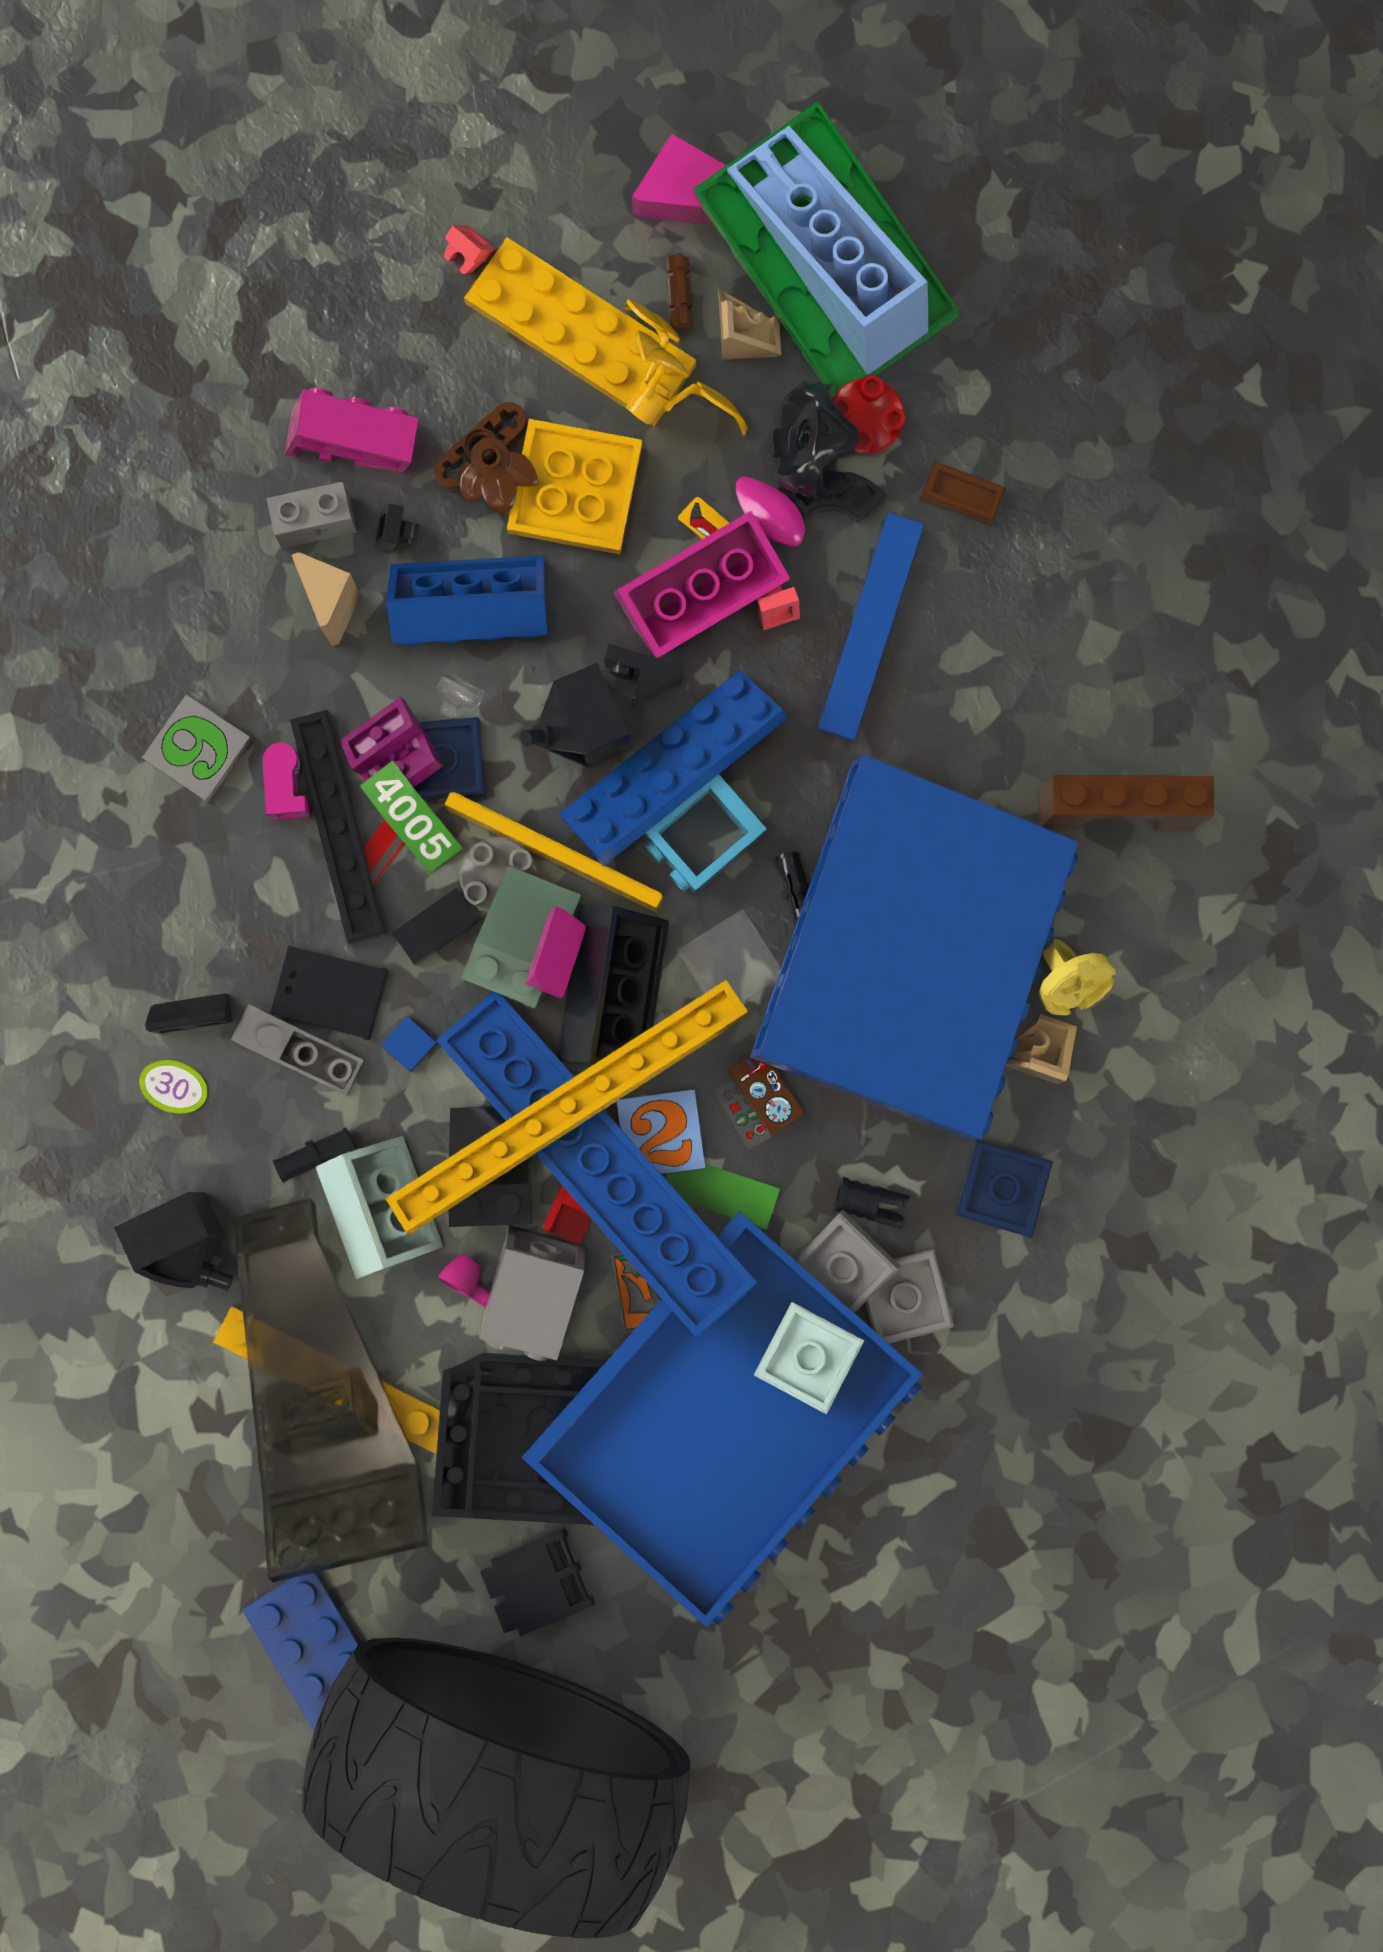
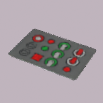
[714,1079,788,1150]

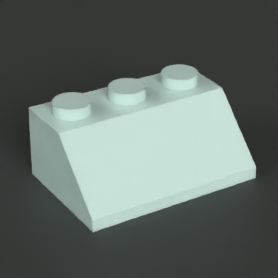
[316,1136,443,1279]

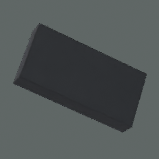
[392,888,480,966]

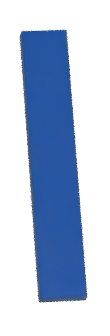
[817,512,924,743]

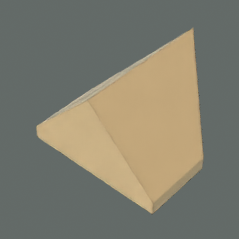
[718,287,782,360]
[1005,1014,1077,1084]

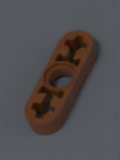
[435,402,527,493]

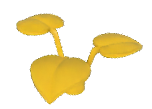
[624,299,748,436]

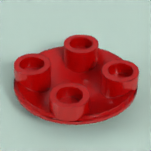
[832,375,905,454]

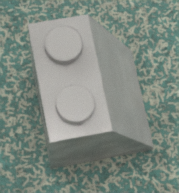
[479,1225,585,1361]

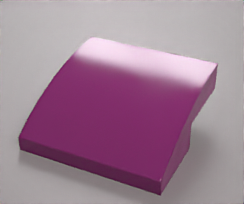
[340,697,443,787]

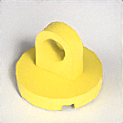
[1039,939,1116,1016]

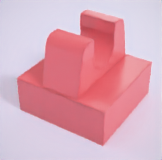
[444,225,497,274]
[757,585,800,630]

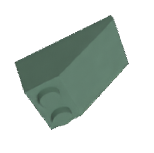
[461,865,581,1008]

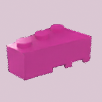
[284,388,418,473]

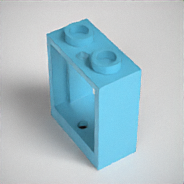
[643,774,767,896]

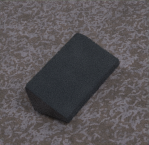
[145,993,233,1034]

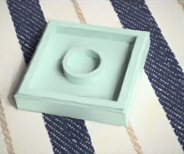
[754,1302,864,1414]

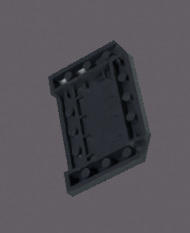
[432,1353,607,1525]

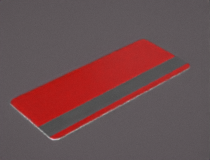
[364,819,405,885]

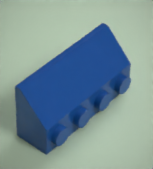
[386,555,548,646]

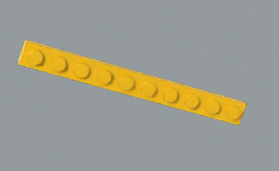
[386,980,749,1235]

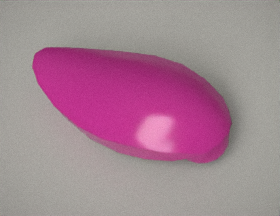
[736,476,805,547]

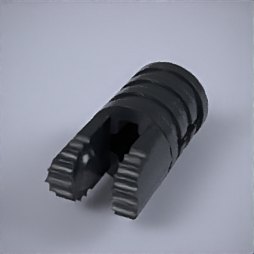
[834,1177,912,1229]

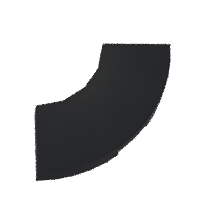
[778,471,887,523]

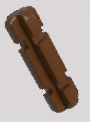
[667,253,693,331]

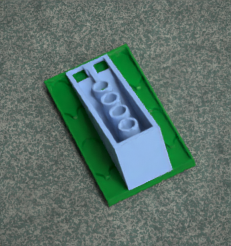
[694,101,959,397]

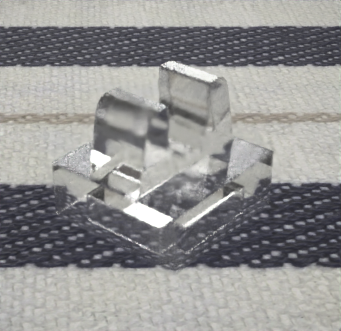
[436,674,485,719]

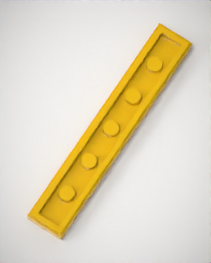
[445,792,663,913]

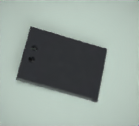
[270,945,388,1040]

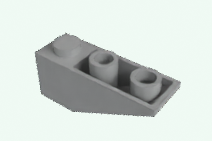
[231,1004,363,1095]

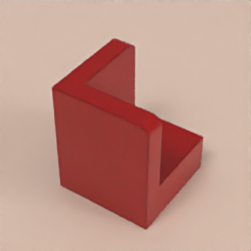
[542,1186,592,1244]

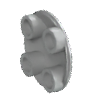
[459,837,538,913]

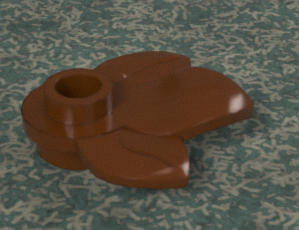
[460,437,538,515]

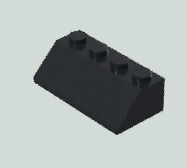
[557,905,669,1067]

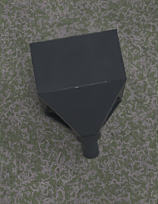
[520,662,631,768]
[114,1192,233,1291]

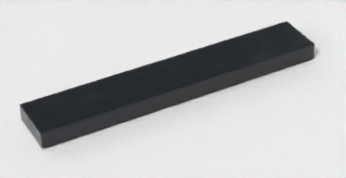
[290,710,387,945]

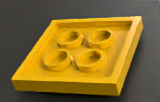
[507,419,643,555]

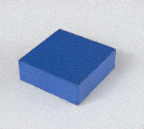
[381,1016,437,1072]

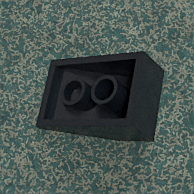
[448,1107,532,1227]

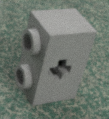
[266,482,357,549]

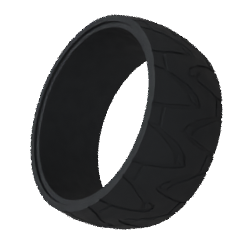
[302,1637,691,1938]

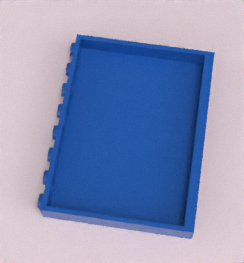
[750,754,1078,1140]
[521,1211,923,1628]

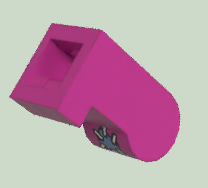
[263,742,311,820]

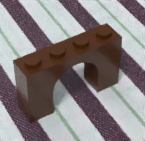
[1038,775,1214,831]

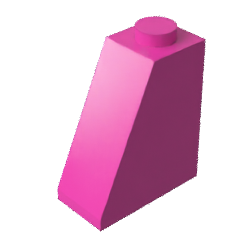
[632,134,726,225]

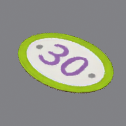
[139,1060,208,1114]

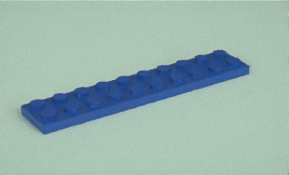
[436,991,758,1339]

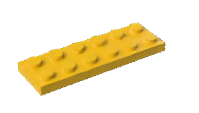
[464,237,696,426]

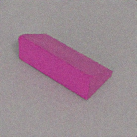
[525,906,586,999]

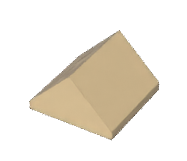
[292,552,361,646]

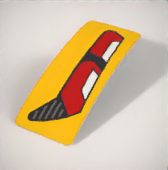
[678,497,729,539]

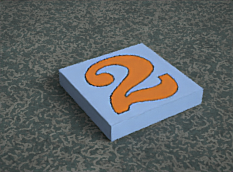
[617,1089,705,1174]

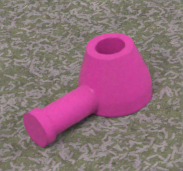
[437,1254,490,1308]

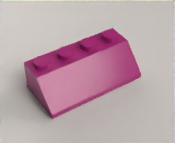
[613,510,790,659]

